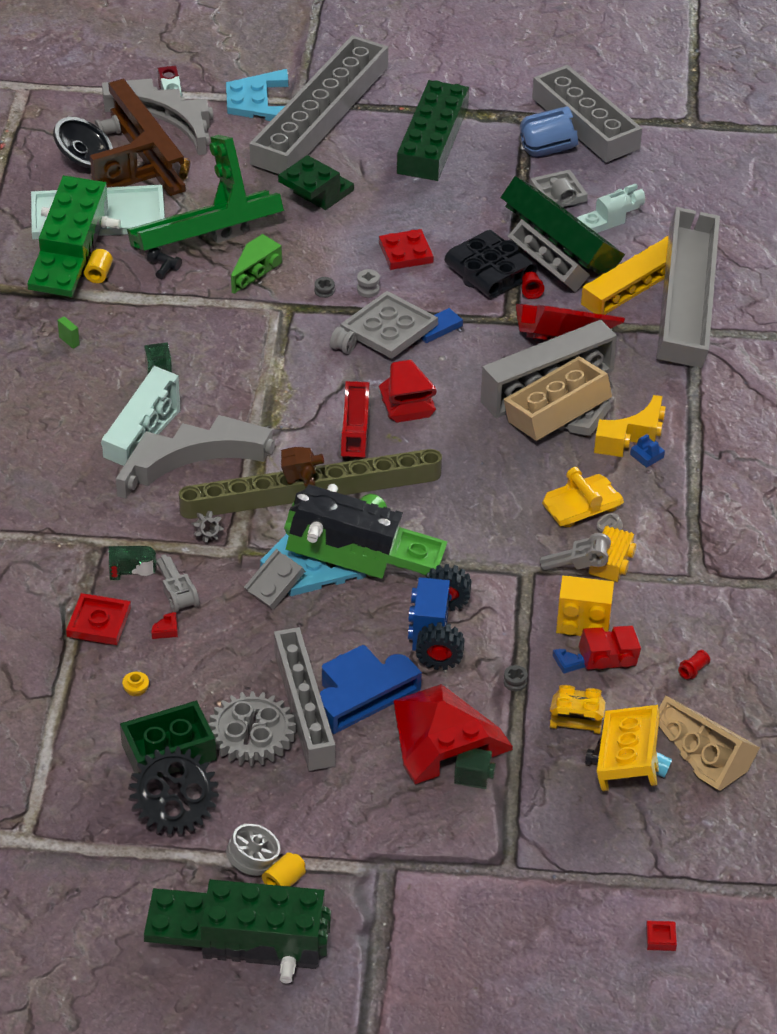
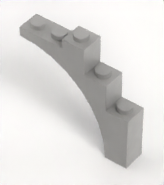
[102,79,213,155]

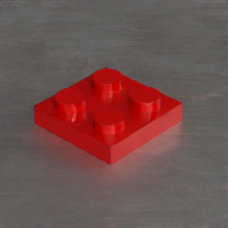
[379,229,434,270]
[66,593,131,645]

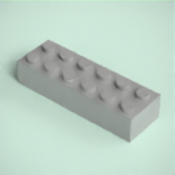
[532,65,642,162]
[481,320,617,418]

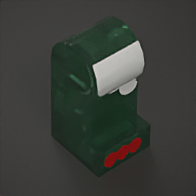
[109,546,157,580]

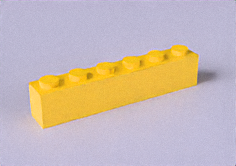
[581,236,669,315]

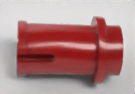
[678,650,710,680]

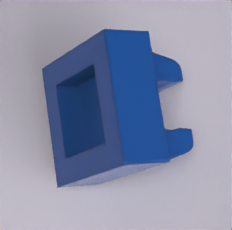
[630,434,665,468]

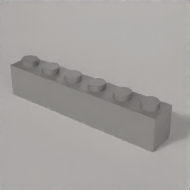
[274,627,335,771]

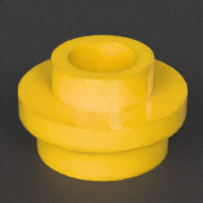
[122,672,149,696]

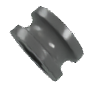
[314,277,335,298]
[504,665,528,692]

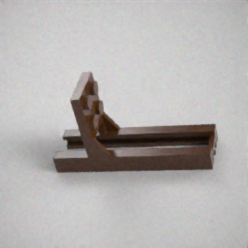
[90,78,186,196]

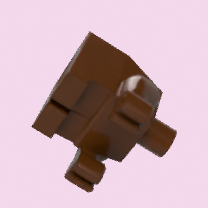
[281,447,324,488]

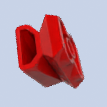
[379,360,437,423]

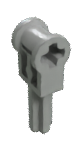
[540,533,611,570]
[157,554,200,613]

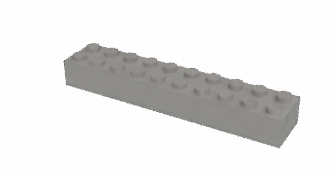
[249,35,388,174]

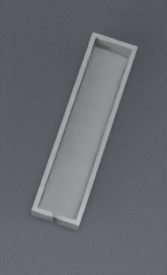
[657,207,720,368]

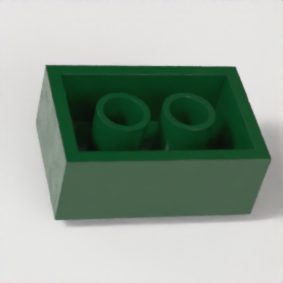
[120,700,217,777]

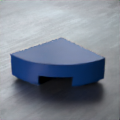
[553,649,585,674]

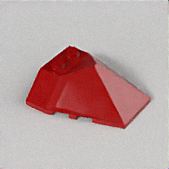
[516,304,625,340]
[394,684,513,784]

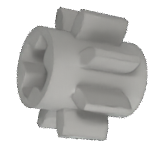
[191,511,224,542]

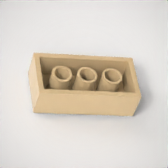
[503,356,612,441]

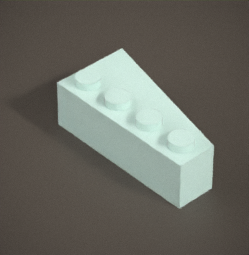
[101,366,180,466]

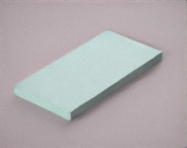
[31,185,165,239]

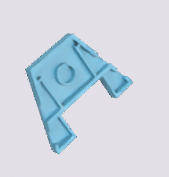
[226,69,288,121]
[260,534,366,596]

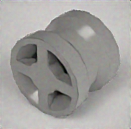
[357,269,380,298]
[330,326,357,354]

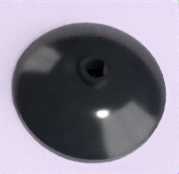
[53,117,113,168]

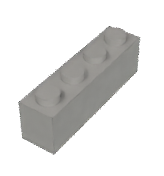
[508,219,590,292]

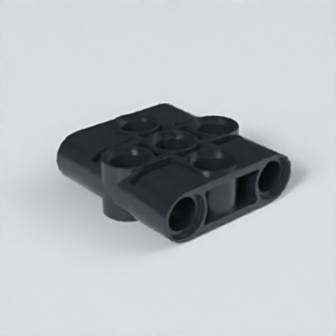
[444,230,537,299]

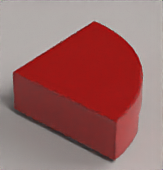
[151,612,178,639]

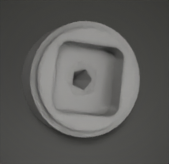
[597,513,623,533]

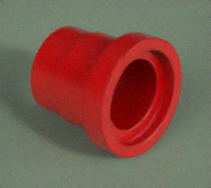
[521,272,544,299]

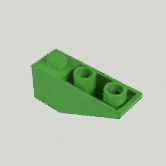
[231,234,282,294]

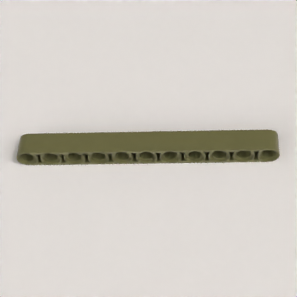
[179,449,442,519]

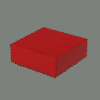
[646,921,677,951]

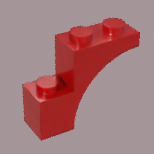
[341,381,370,457]

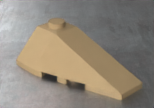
[659,695,760,791]

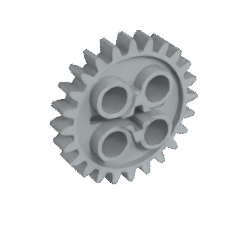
[208,691,296,766]

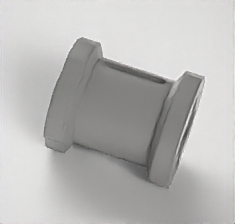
[94,115,121,135]

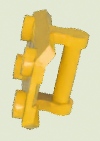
[542,467,624,527]
[550,685,606,734]

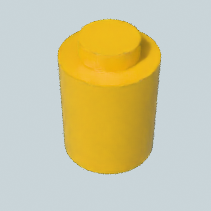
[84,249,113,283]
[262,852,306,887]

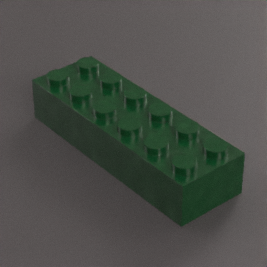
[397,80,469,181]
[500,176,625,275]

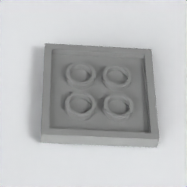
[340,291,438,359]

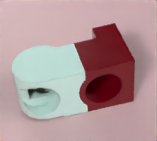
[158,66,182,97]

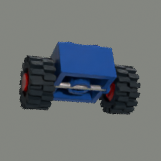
[408,564,472,670]

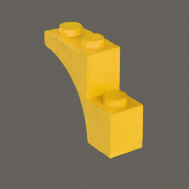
[594,395,666,457]

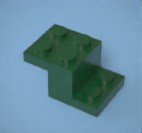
[278,155,354,211]

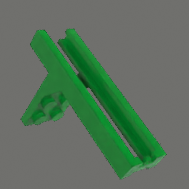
[127,135,284,251]

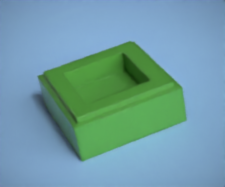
[57,317,80,349]

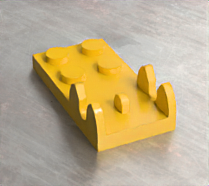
[597,705,660,791]

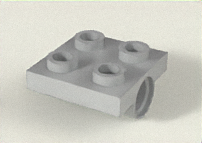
[530,170,588,207]

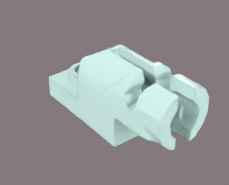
[577,184,645,233]

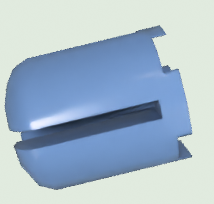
[520,106,578,158]

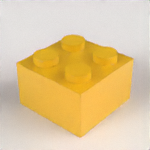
[556,575,614,636]

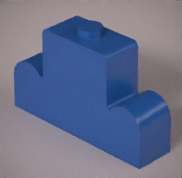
[320,645,422,735]

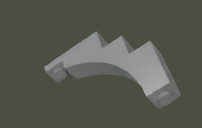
[116,415,275,499]

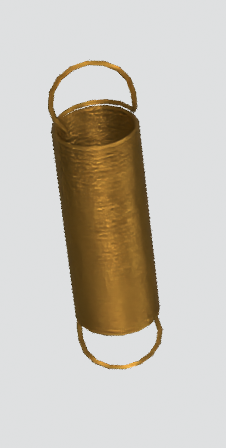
[179,158,190,181]

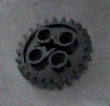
[128,746,219,837]

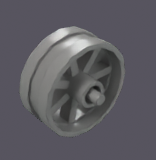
[226,823,281,876]

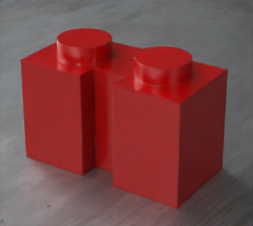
[579,626,641,669]

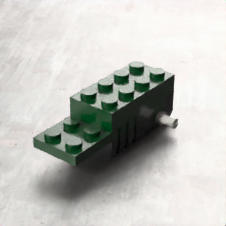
[144,879,332,983]

